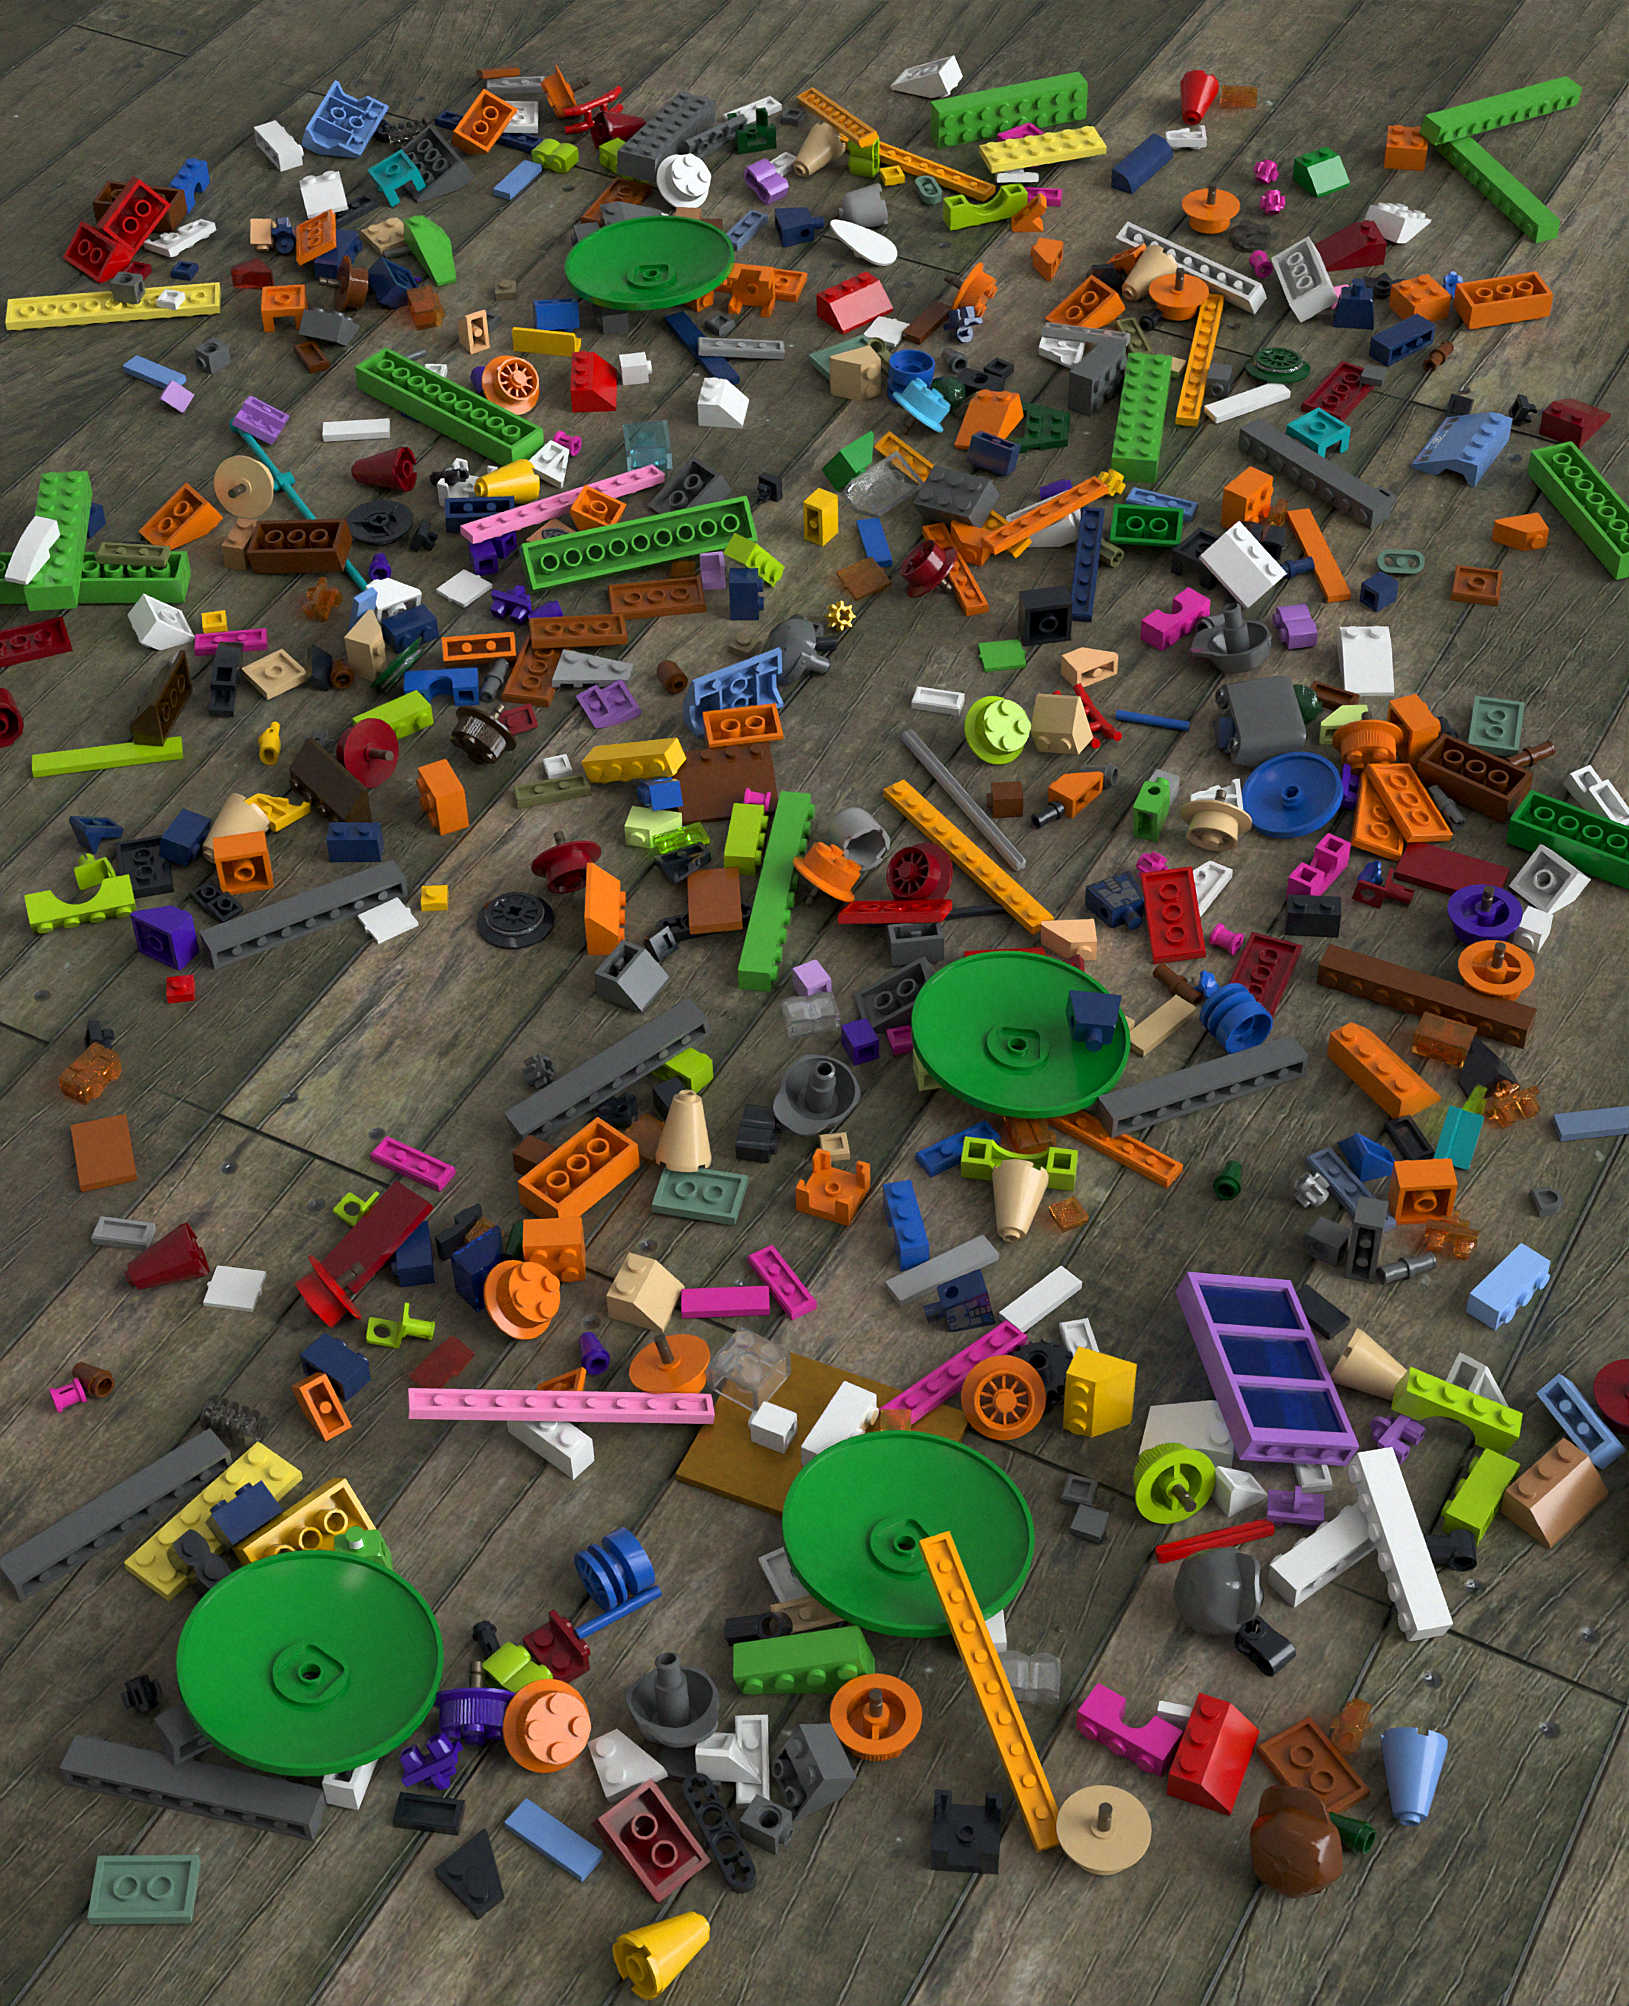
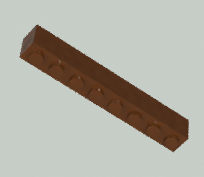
[1316,944,1537,1049]

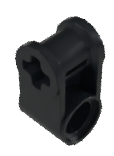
[1234,1615,1296,1677]

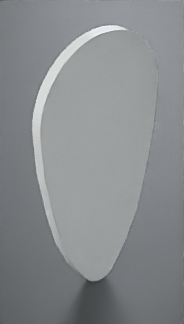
[830,220,897,266]

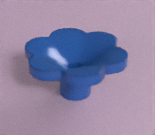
[1442,271,1463,299]
[1357,860,1383,886]
[1194,970,1220,999]

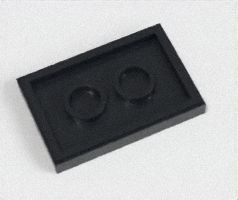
[115,835,174,899]

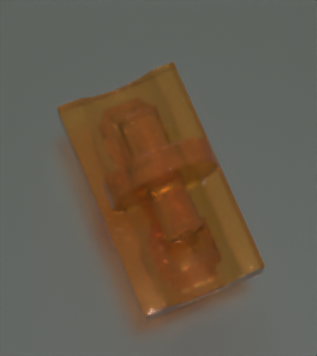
[1221,85,1258,108]
[302,577,343,623]
[1485,1079,1541,1129]
[1425,1209,1480,1260]
[1330,1697,1374,1754]

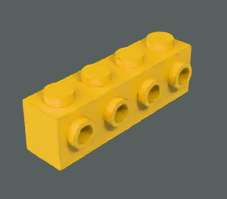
[581,737,686,784]

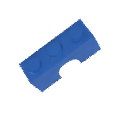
[167,158,210,214]
[404,668,480,706]
[636,776,683,811]
[883,1180,929,1271]

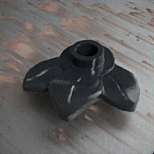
[1363,273,1405,299]
[588,1093,638,1128]

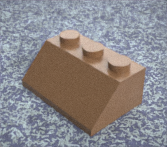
[1500,1438,1609,1550]

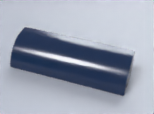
[1111,133,1173,194]

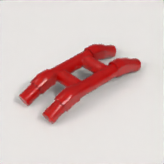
[563,86,623,135]
[1052,683,1122,749]

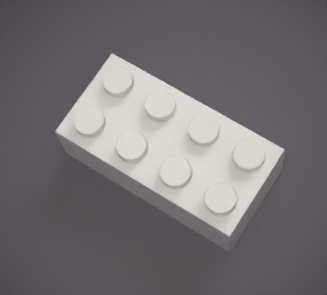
[1271,236,1339,322]

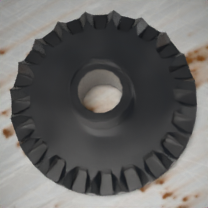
[1009,1339,1074,1406]

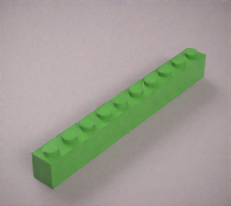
[1419,76,1582,145]
[1429,136,1560,243]
[738,791,815,992]

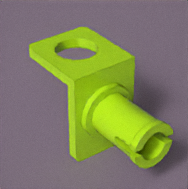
[73,853,116,890]
[333,1191,380,1227]
[366,1302,435,1349]

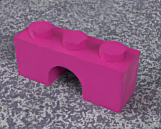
[1140,587,1210,651]
[1286,833,1351,900]
[1076,1683,1183,1777]

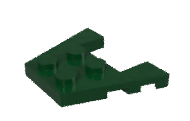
[1005,401,1070,454]

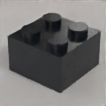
[1018,585,1073,647]

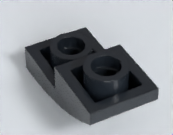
[190,879,244,923]
[435,1203,484,1261]

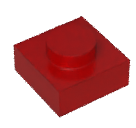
[166,975,195,1004]

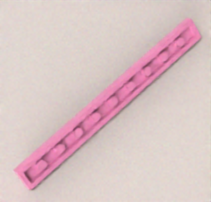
[460,464,665,544]
[407,1388,715,1424]

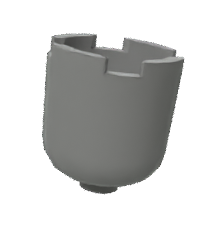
[838,183,888,229]
[828,807,890,871]

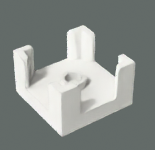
[437,458,498,507]

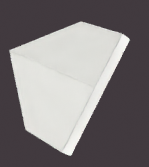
[1446,1353,1509,1407]
[1211,1466,1268,1518]
[695,1732,763,1784]

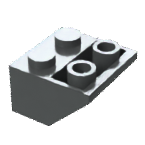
[299,307,359,346]
[884,922,944,966]
[594,940,670,1014]
[769,1723,856,1820]

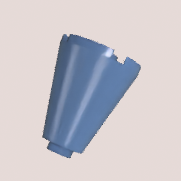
[1380,1727,1448,1826]

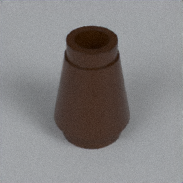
[330,658,355,689]
[72,1362,115,1398]

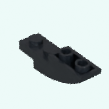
[209,641,244,717]

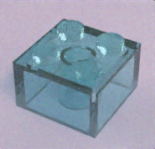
[622,420,672,472]

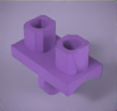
[1370,1414,1426,1465]
[1267,1486,1325,1530]

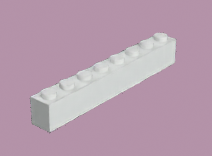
[1115,221,1267,314]

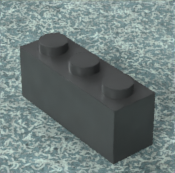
[1345,1196,1389,1284]

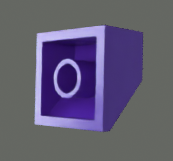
[130,905,200,971]

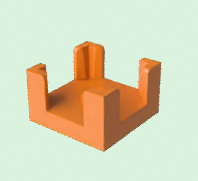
[727,263,775,318]
[261,284,308,332]
[795,1148,870,1226]

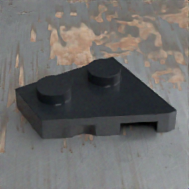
[654,842,712,885]
[434,1828,504,1920]

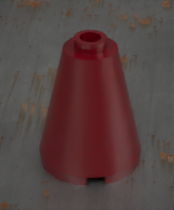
[590,110,646,149]
[351,446,417,492]
[0,688,24,748]
[124,1222,210,1290]

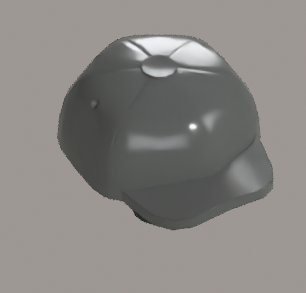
[1190,603,1272,674]
[762,614,831,687]
[772,1054,861,1137]
[1173,1547,1264,1637]
[625,1652,719,1748]

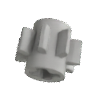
[1293,1172,1329,1208]

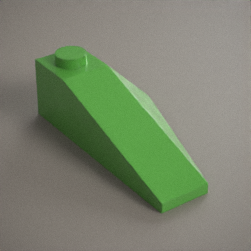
[403,215,456,287]

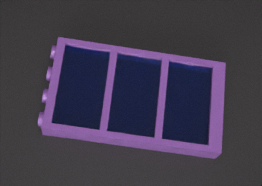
[1175,1272,1360,1466]

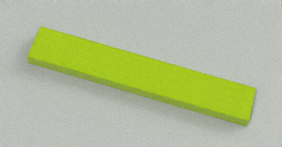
[32,736,183,778]

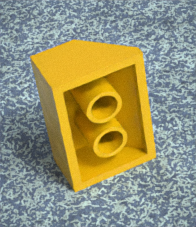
[1063,1346,1137,1438]

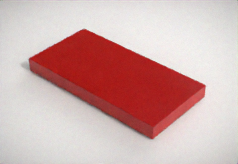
[1140,866,1206,964]
[838,899,952,924]

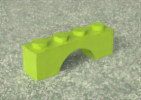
[943,182,1028,230]
[24,874,137,933]
[961,1136,1078,1191]
[1391,1367,1523,1455]

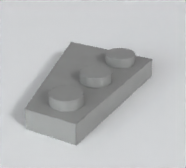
[551,649,634,687]

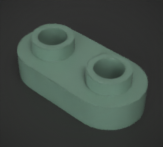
[915,176,942,206]
[1377,549,1425,575]

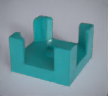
[368,149,426,207]
[1286,407,1351,458]

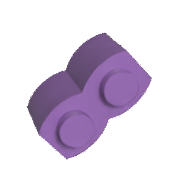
[743,158,789,205]
[1272,604,1318,649]

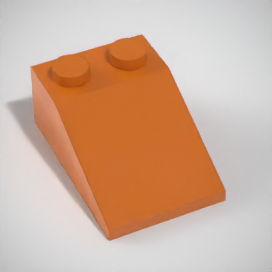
[1045,275,1126,329]
[954,389,1024,450]
[139,483,223,550]

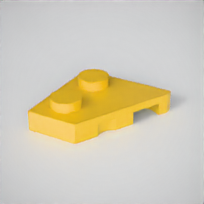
[244,793,311,832]

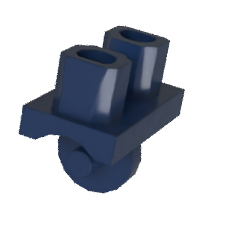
[272,217,296,254]
[943,306,983,343]

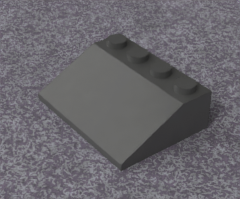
[402,124,475,203]

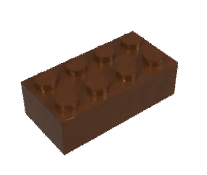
[92,181,188,233]
[247,519,353,573]
[1416,733,1534,823]

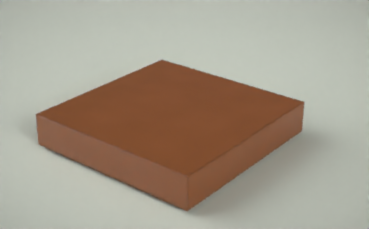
[1450,565,1503,607]

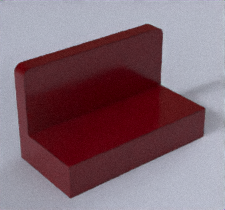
[498,703,539,735]

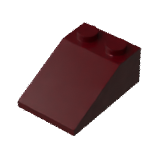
[1314,220,1387,272]
[1539,398,1611,449]
[591,1778,711,1903]

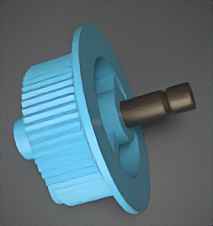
[893,378,951,435]

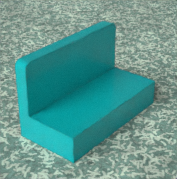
[1433,1105,1484,1170]

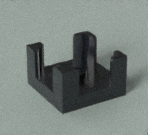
[1171,527,1220,590]
[931,1789,1002,1875]

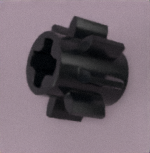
[120,1674,163,1714]

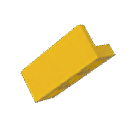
[512,327,581,357]

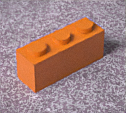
[442,632,517,667]

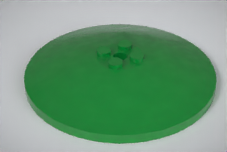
[565,215,735,311]
[910,951,1131,1119]
[781,1430,1035,1638]
[176,1550,444,1776]

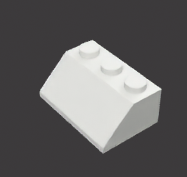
[1198,521,1287,610]

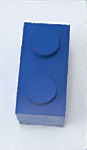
[532,297,580,332]

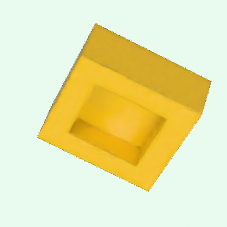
[880,165,905,186]
[202,610,228,634]
[421,885,449,911]

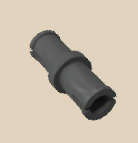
[479,658,509,703]
[1427,785,1467,831]
[1376,1251,1437,1285]

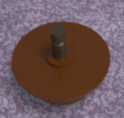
[318,255,368,313]

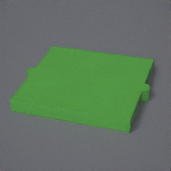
[978,639,1026,672]

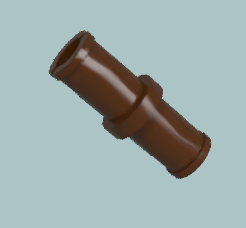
[1423,341,1454,373]
[1504,740,1555,768]
[1153,963,1203,1007]

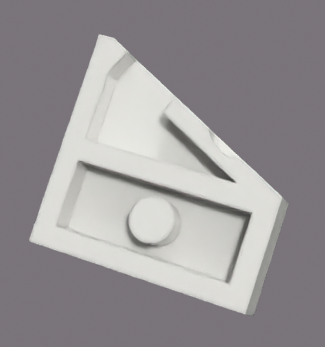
[1039,336,1085,369]
[588,1729,668,1803]

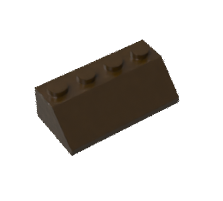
[129,650,193,746]
[289,737,372,822]

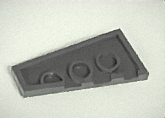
[682,114,748,160]

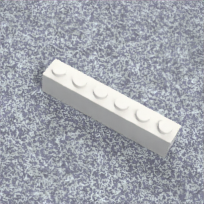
[1348,1447,1453,1642]

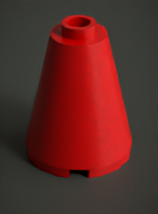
[1180,70,1219,125]

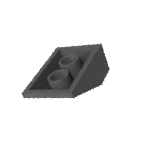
[600,202,662,227]
[648,456,732,514]
[855,956,937,1033]

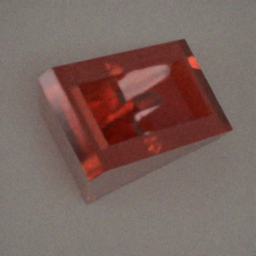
[230,257,274,290]

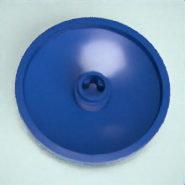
[1241,752,1343,839]

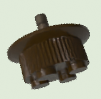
[450,703,517,764]

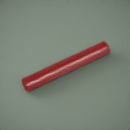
[1155,1518,1275,1564]

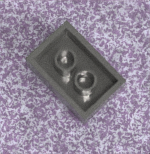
[1068,339,1127,417]
[913,465,1000,528]

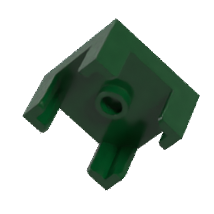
[727,107,777,155]

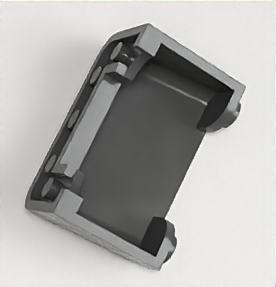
[1215,675,1306,768]

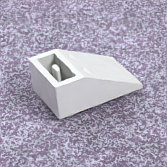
[1365,202,1431,243]

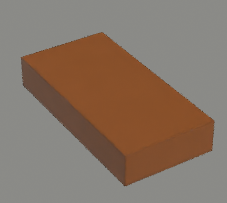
[477,66,520,79]

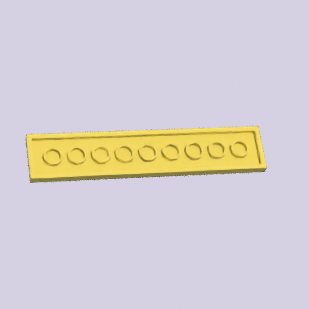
[5,282,221,331]

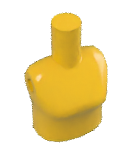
[258,722,281,765]

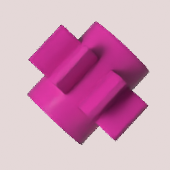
[1253,159,1279,185]
[1260,190,1285,215]
[1136,851,1168,879]

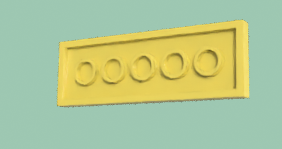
[979,126,1107,173]
[124,1441,303,1602]

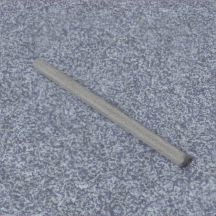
[902,729,1026,871]

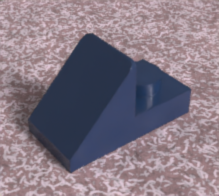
[69,816,124,854]

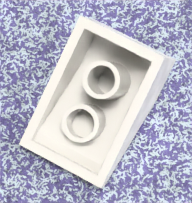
[890,55,963,98]
[1006,490,1080,547]
[1337,626,1394,696]
[1139,1400,1235,1469]

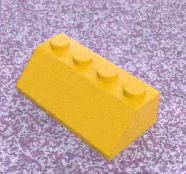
[232,1478,376,1567]

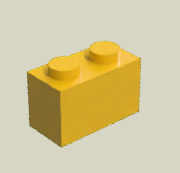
[803,488,838,547]

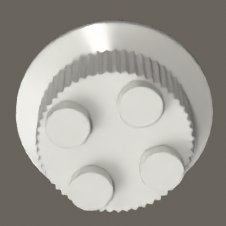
[656,154,711,208]

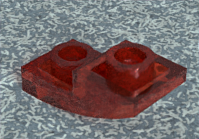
[410,1335,476,1389]

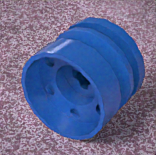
[887,349,935,405]
[1199,983,1273,1054]
[574,1527,655,1612]

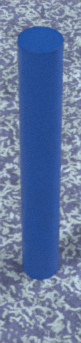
[1115,710,1190,731]
[574,1585,662,1640]

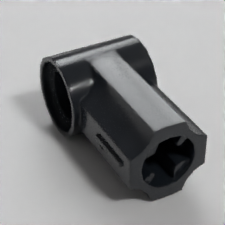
[1423,1529,1477,1572]
[724,1611,793,1647]

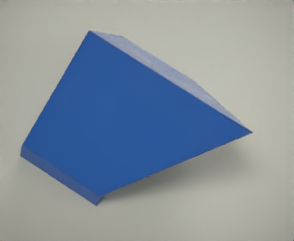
[1338,1132,1395,1182]

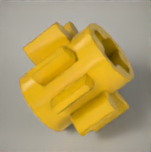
[1098,469,1126,497]
[824,601,856,632]

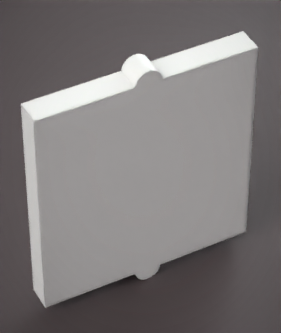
[864,316,910,347]
[436,569,493,608]
[357,897,419,944]
[203,1265,266,1312]

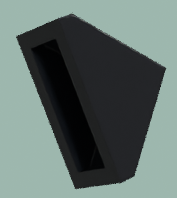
[1086,263,1125,293]
[1458,1035,1521,1102]

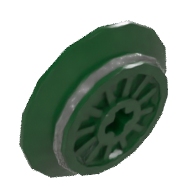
[1245,347,1310,384]
[369,637,423,690]

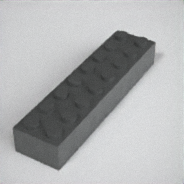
[617,91,716,183]

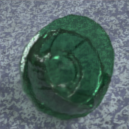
[931,374,966,414]
[1293,684,1324,725]

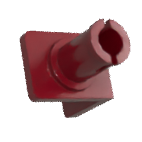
[1352,868,1415,909]

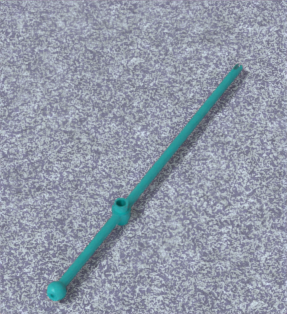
[229,417,368,592]

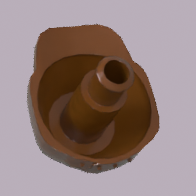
[1249,1785,1343,1899]

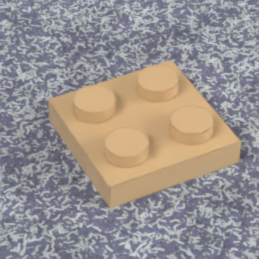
[361,217,407,256]
[241,649,307,700]

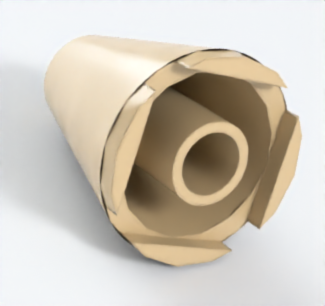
[793,123,845,177]
[1122,245,1178,301]
[202,793,270,863]
[655,1090,712,1172]
[992,1159,1049,1243]
[1330,1328,1407,1401]

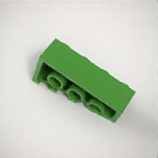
[733,1625,875,1695]

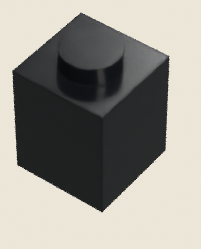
[652,1077,687,1121]

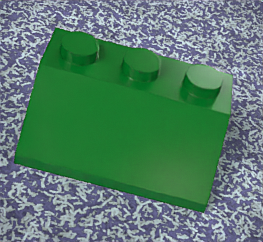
[1110,504,1184,547]

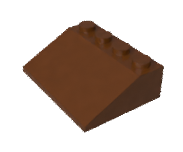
[672,742,778,826]

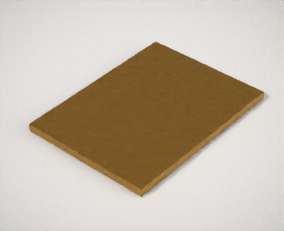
[675,1339,970,1550]

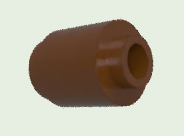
[656,660,688,694]

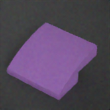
[232,395,290,445]
[576,679,643,728]

